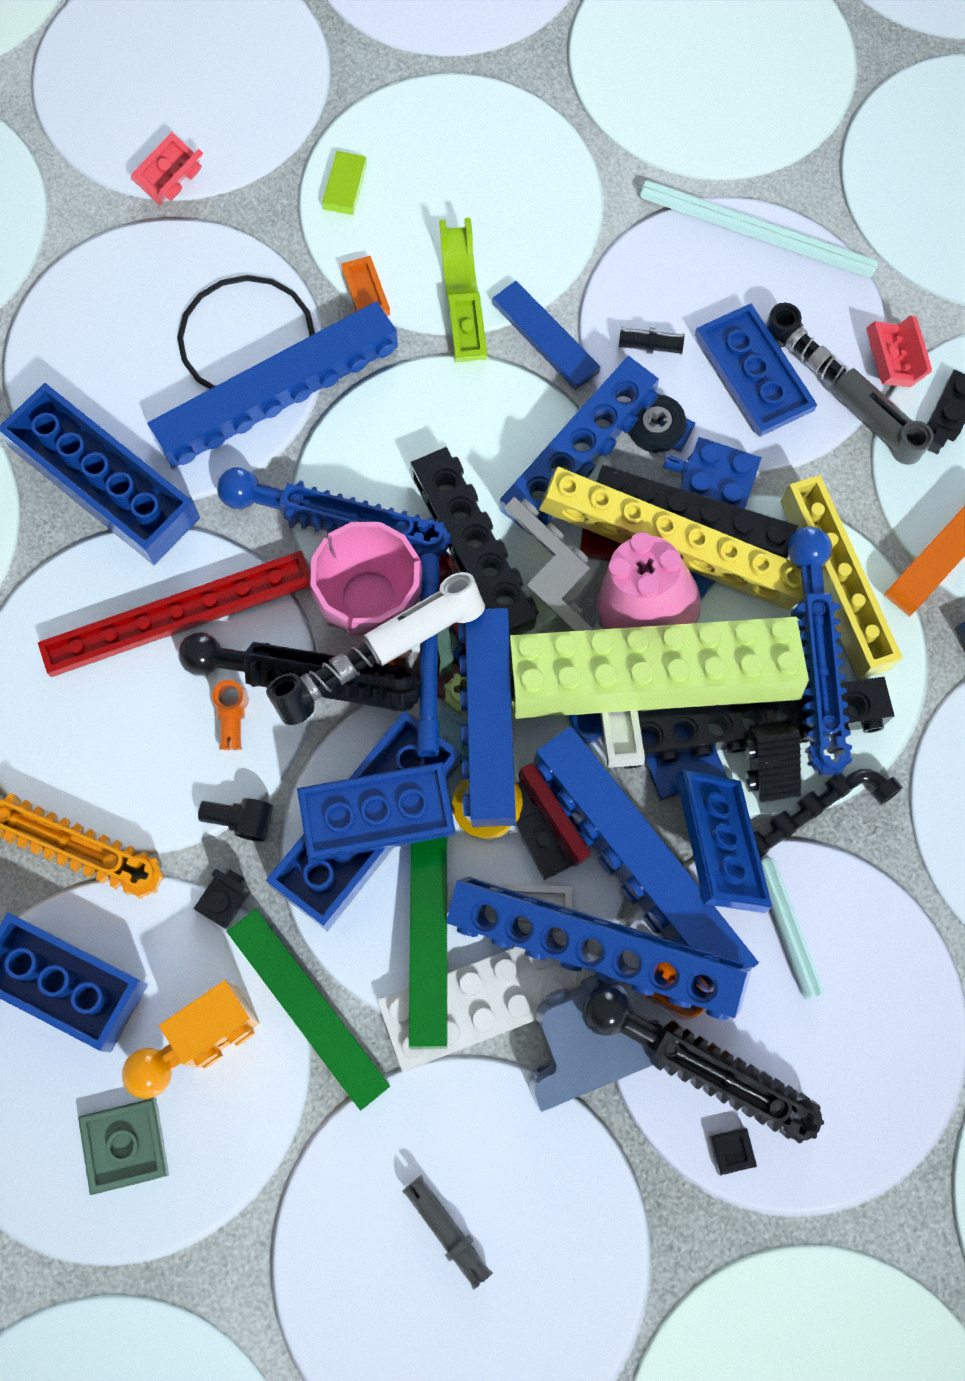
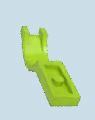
[439,217,487,362]

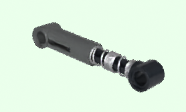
[765,302,934,465]

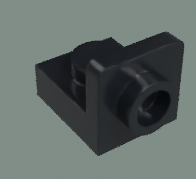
[193,868,250,929]

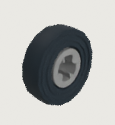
[629,394,687,453]

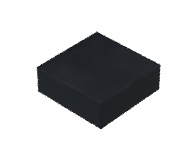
[708,1127,757,1175]

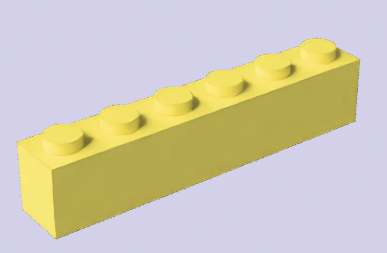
[780,475,903,680]

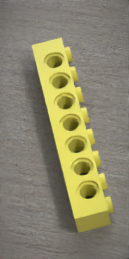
[539,467,803,610]

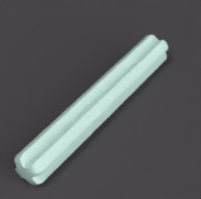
[761,857,824,999]

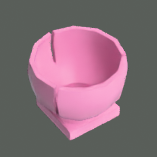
[310,522,422,636]

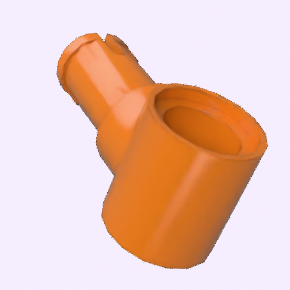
[212,679,249,751]

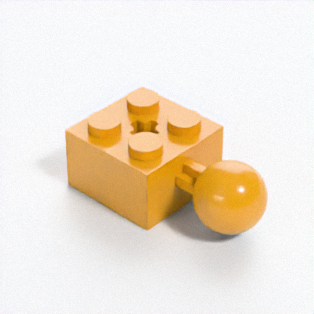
[121,980,260,1099]

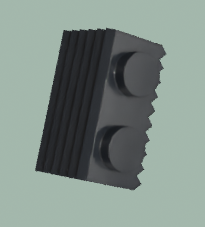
[743,719,802,803]

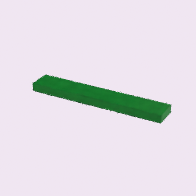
[409,837,448,1049]
[226,908,391,1111]

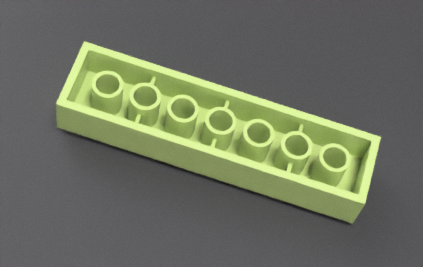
[510,617,809,719]

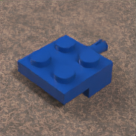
[663,437,762,509]

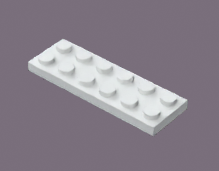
[377,930,598,1073]

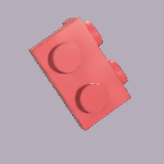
[130,132,204,206]
[866,315,932,388]

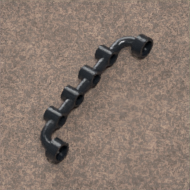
[754,769,903,858]

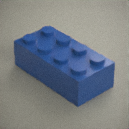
[0,912,149,1053]

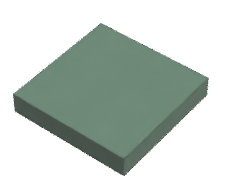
[78,1098,170,1196]

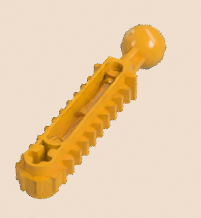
[0,793,165,899]

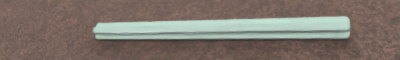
[640,180,878,278]

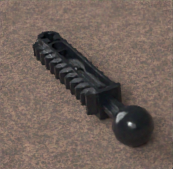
[178,632,421,712]
[582,986,825,1144]

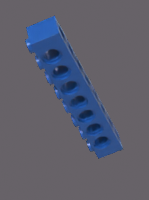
[446,876,752,1020]

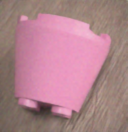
[597,532,701,629]

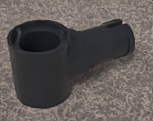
[198,798,273,842]

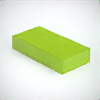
[322,151,367,215]

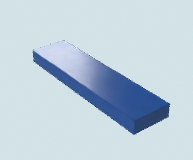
[492,280,601,390]

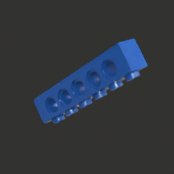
[500,355,659,535]

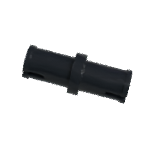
[618,327,685,355]

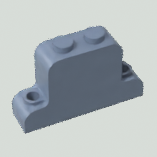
[529,975,658,1112]

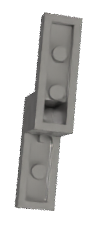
[505,497,603,631]

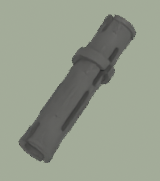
[402,1175,493,1290]

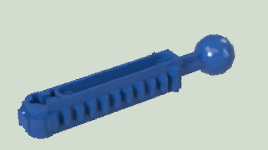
[217,467,451,558]
[787,526,852,776]

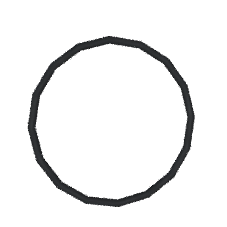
[177,275,315,389]

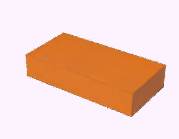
[341,256,390,316]

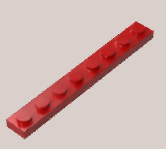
[37,550,310,677]

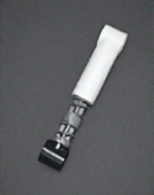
[266,572,485,725]

